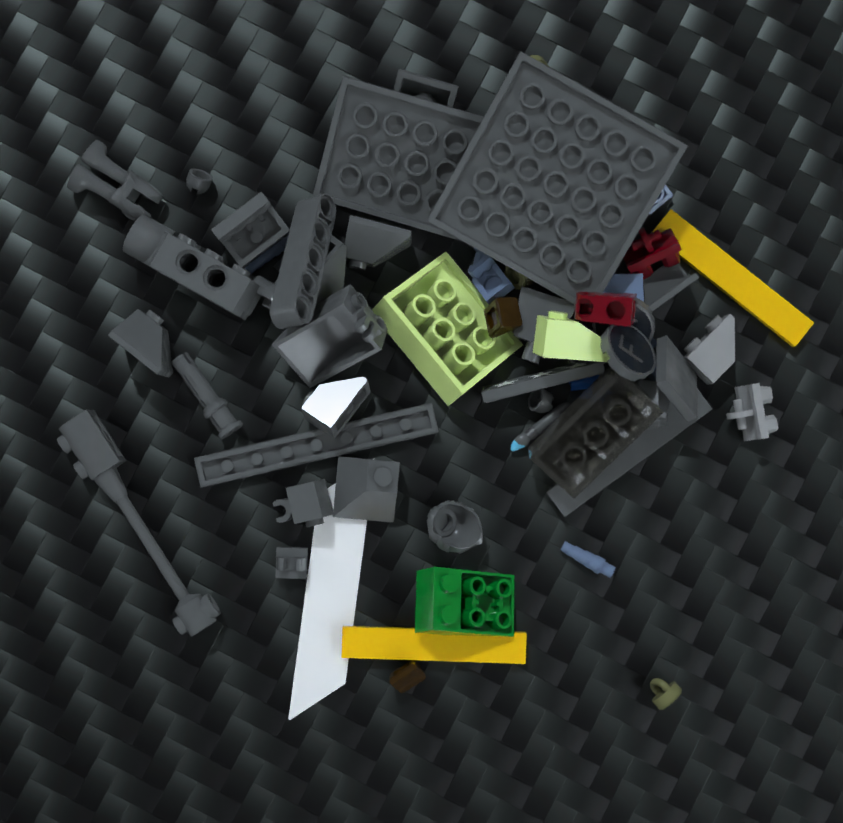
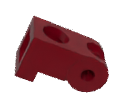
[574,292,637,327]

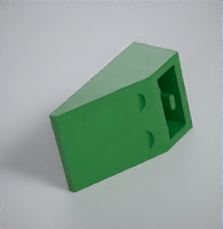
[415,567,515,637]

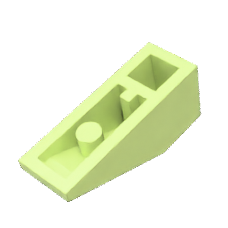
[533,311,610,362]

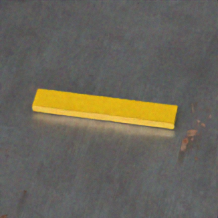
[652,209,814,347]
[341,626,527,664]

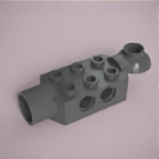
[123,214,278,320]

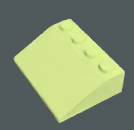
[372,252,523,406]

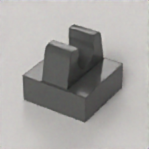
[275,546,308,579]

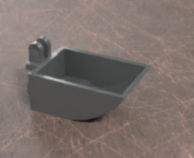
[272,284,388,388]

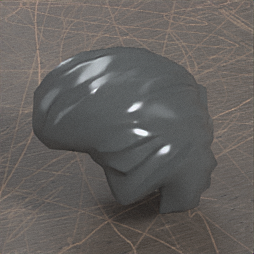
[427,500,483,553]

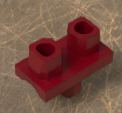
[623,227,682,280]

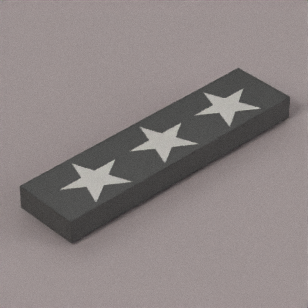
[481,361,605,403]

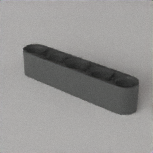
[270,193,337,329]

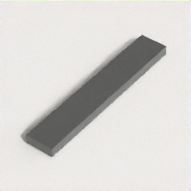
[546,388,712,517]

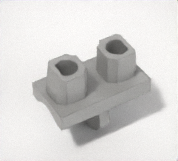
[726,383,779,441]

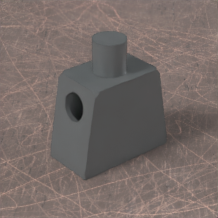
[514,287,576,364]

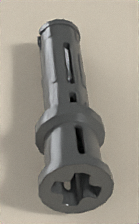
[171,352,243,440]

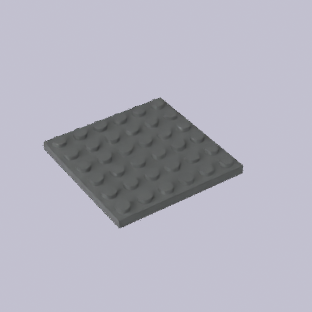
[427,51,688,304]

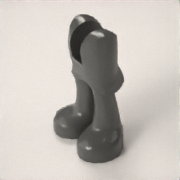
[67,140,163,221]

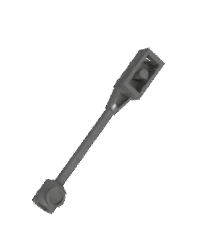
[57,409,221,637]

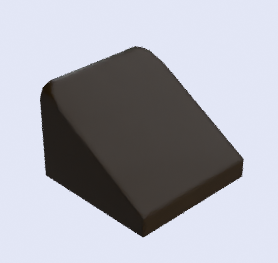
[484,297,522,338]
[389,660,426,693]

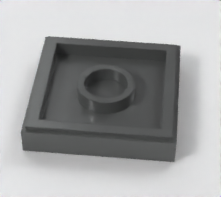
[656,335,697,422]

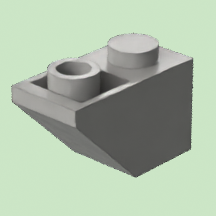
[684,314,735,385]

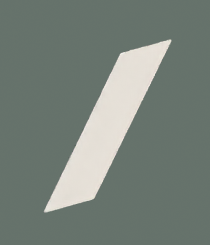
[288,483,367,720]

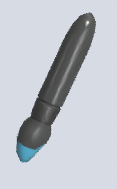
[511,402,570,452]

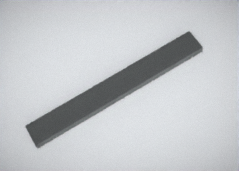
[194,403,439,488]

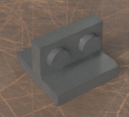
[211,192,290,268]

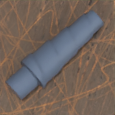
[245,235,288,274]
[560,541,616,578]

